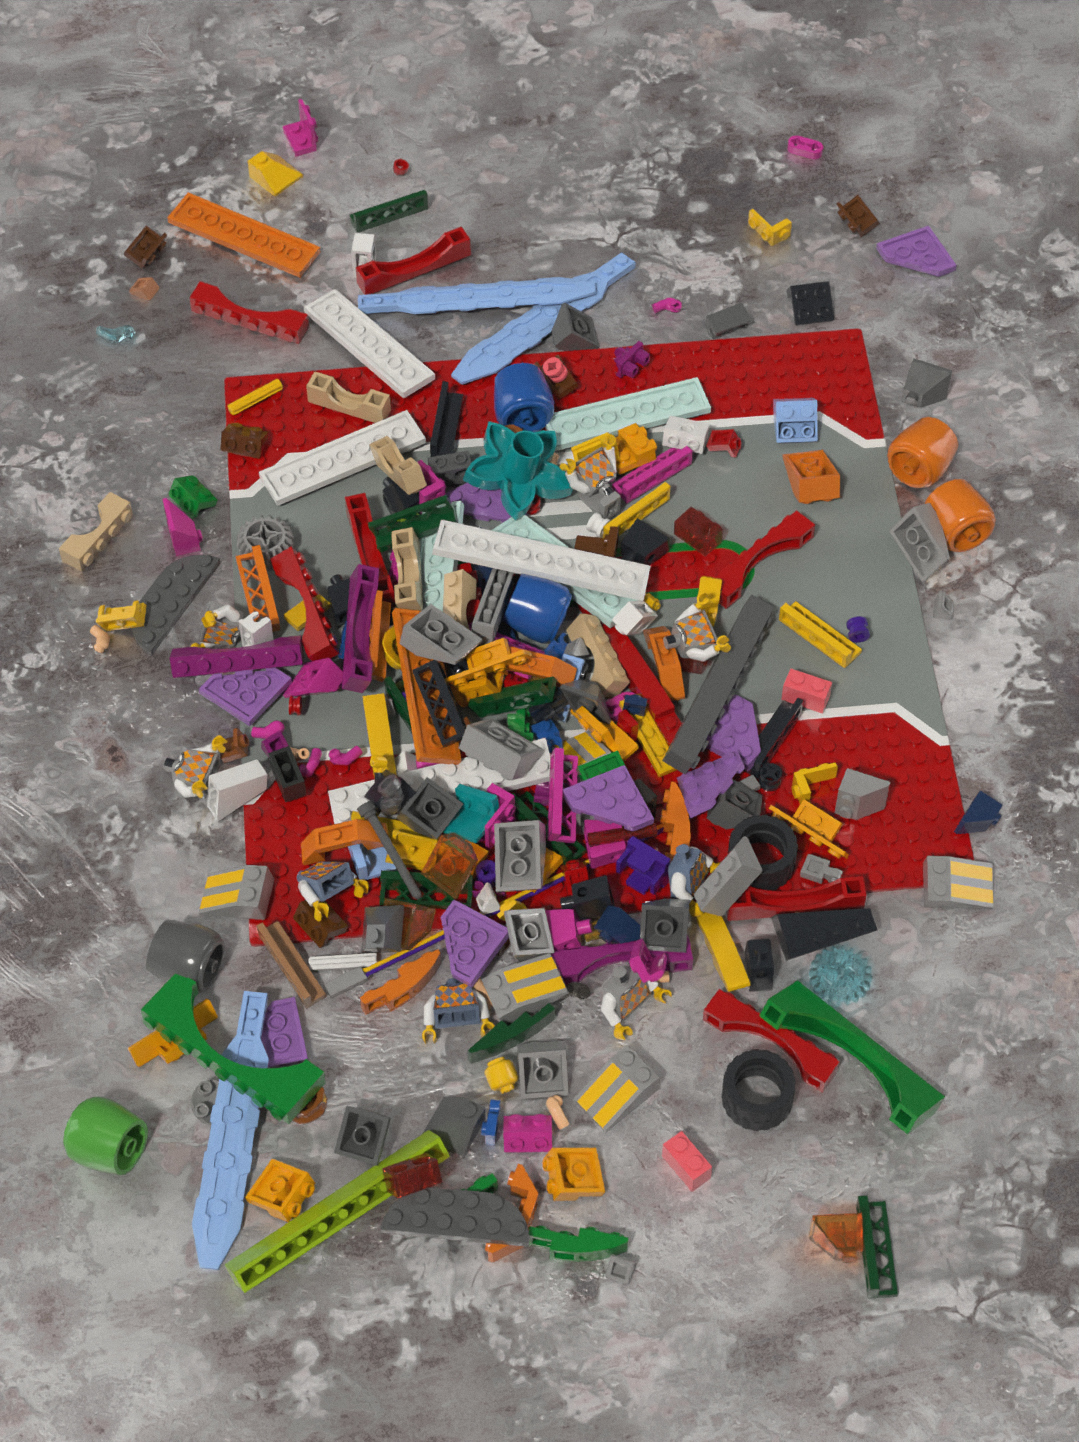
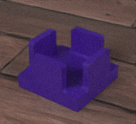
[616,836,671,895]

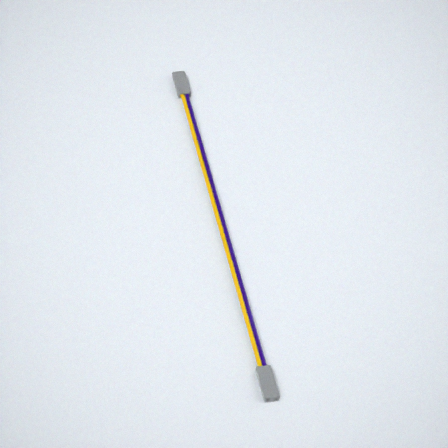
[324,775,760,999]

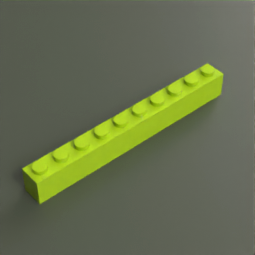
[224,1130,450,1293]

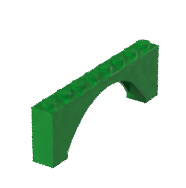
[141,973,326,1124]
[759,980,945,1134]

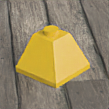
[247,151,303,197]

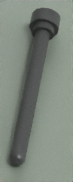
[357,800,422,899]

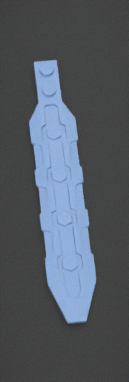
[451,252,635,385]
[358,277,596,314]
[192,991,269,1270]

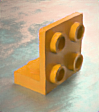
[450,672,504,707]

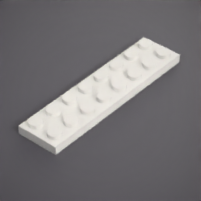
[304,289,435,398]
[259,410,426,506]

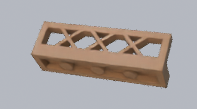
[256,921,326,1009]

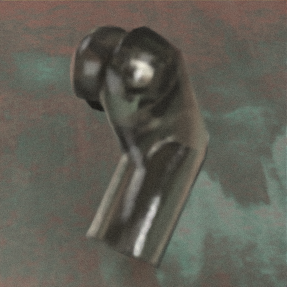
[558,982,591,1002]

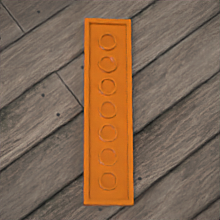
[167,192,320,278]
[392,608,462,765]

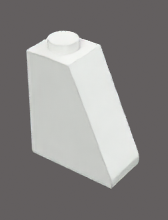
[207,759,269,821]

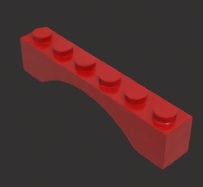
[356,226,471,295]
[189,281,309,344]
[345,493,396,608]
[712,510,815,609]
[270,546,339,661]
[726,876,867,921]
[703,989,840,1093]

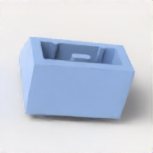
[773,398,818,443]

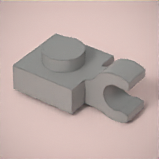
[800,854,843,884]

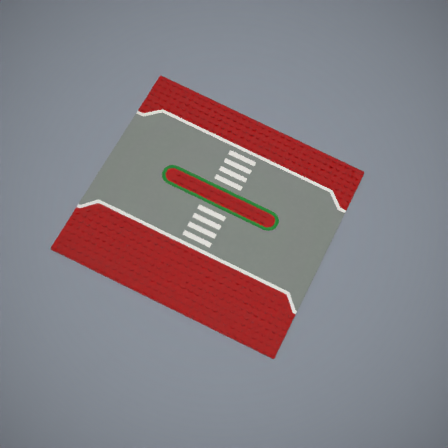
[224,329,974,947]

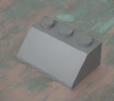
[459,718,544,781]
[694,836,763,916]

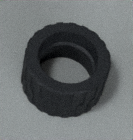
[728,815,798,891]
[721,1049,796,1131]

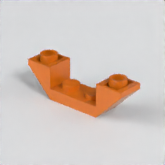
[643,626,685,701]
[493,647,577,687]
[301,819,389,865]
[485,1164,539,1262]

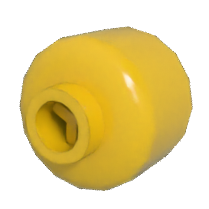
[484,1057,519,1094]

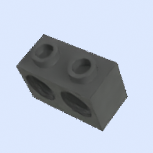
[427,451,471,487]

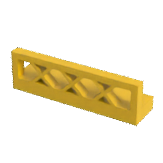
[779,601,862,668]

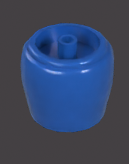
[494,363,554,432]
[501,573,572,644]

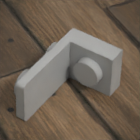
[578,491,621,519]

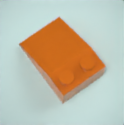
[783,450,840,504]

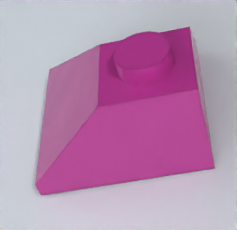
[162,498,203,556]
[283,658,343,698]

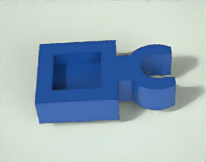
[544,633,568,660]
[530,719,563,753]
[481,1099,501,1146]

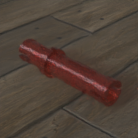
[587,822,658,847]

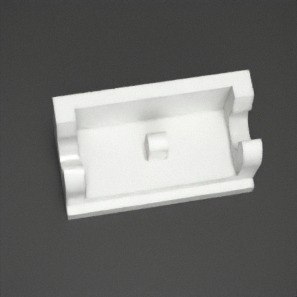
[238,612,274,647]

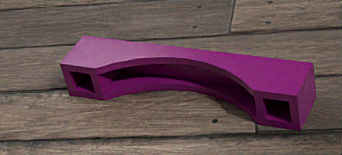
[342,564,379,693]
[169,635,304,678]
[552,935,693,986]

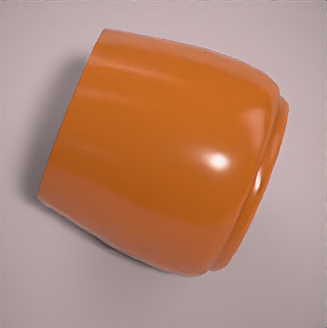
[887,417,959,489]
[925,479,996,552]

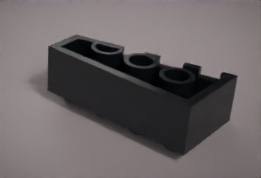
[771,908,878,961]

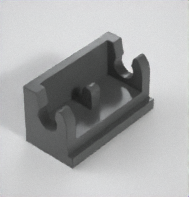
[704,303,752,339]

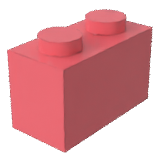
[781,669,832,714]
[662,1131,712,1192]

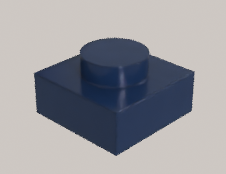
[622,694,647,716]

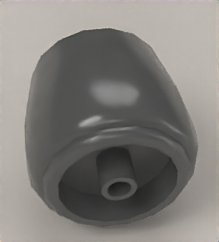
[146,919,224,994]

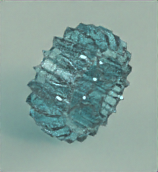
[809,945,872,1006]

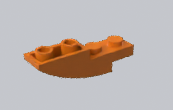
[660,782,690,863]
[360,949,441,1015]

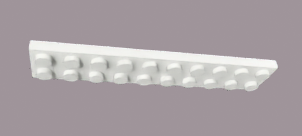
[432,520,650,601]
[328,738,550,824]

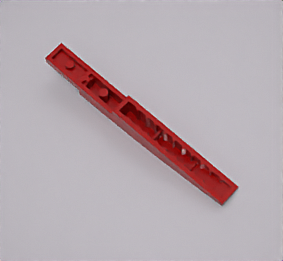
[575,602,681,746]

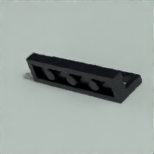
[430,381,463,457]
[412,660,466,747]
[743,698,803,779]

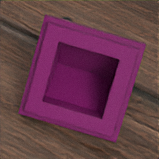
[261,730,289,757]

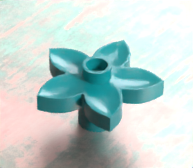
[463,421,573,521]

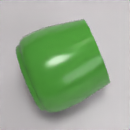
[63,1096,148,1175]

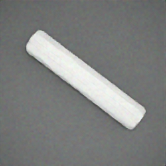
[309,953,377,971]

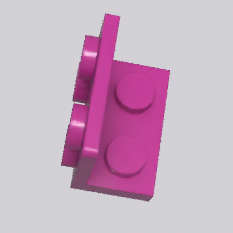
[282,99,319,157]
[417,460,446,515]
[485,783,516,850]

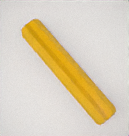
[228,379,283,415]

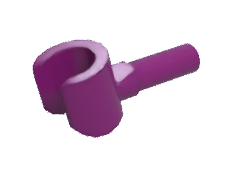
[472,881,505,898]

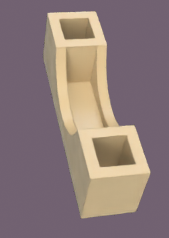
[306,372,391,423]
[369,436,427,495]
[59,492,133,572]
[392,527,423,611]
[443,569,476,661]
[566,613,630,699]

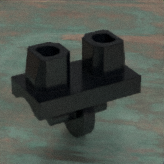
[528,687,569,724]

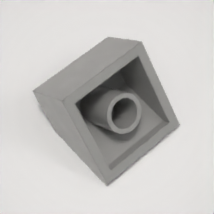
[835,768,890,820]
[517,1041,569,1099]

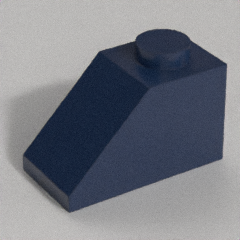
[954,791,1003,834]
[594,905,641,944]

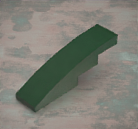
[467,1003,555,1064]

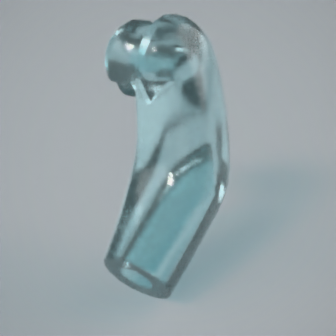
[96,325,135,343]

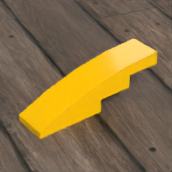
[362,693,396,774]
[696,912,750,992]

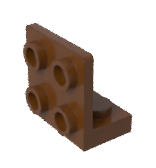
[574,526,619,558]

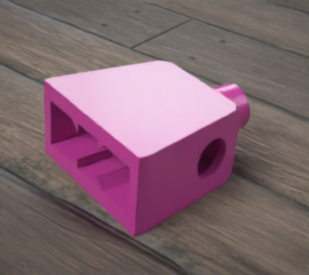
[583,820,637,869]
[545,909,593,952]

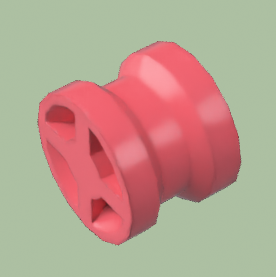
[543,357,568,383]

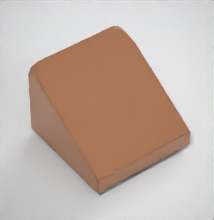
[129,277,159,301]

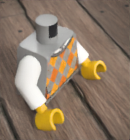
[559,434,617,497]
[663,592,731,662]
[191,601,243,649]
[163,735,228,799]
[601,966,672,1040]

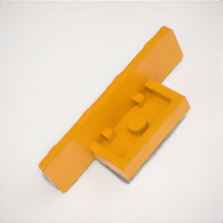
[446,638,532,687]
[570,706,639,761]
[769,799,849,859]
[128,999,218,1067]

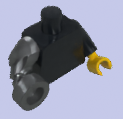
[364,755,416,818]

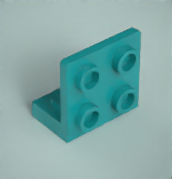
[442,784,499,843]

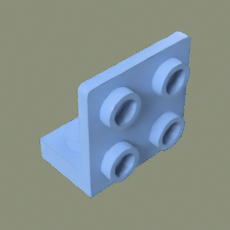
[348,843,398,880]

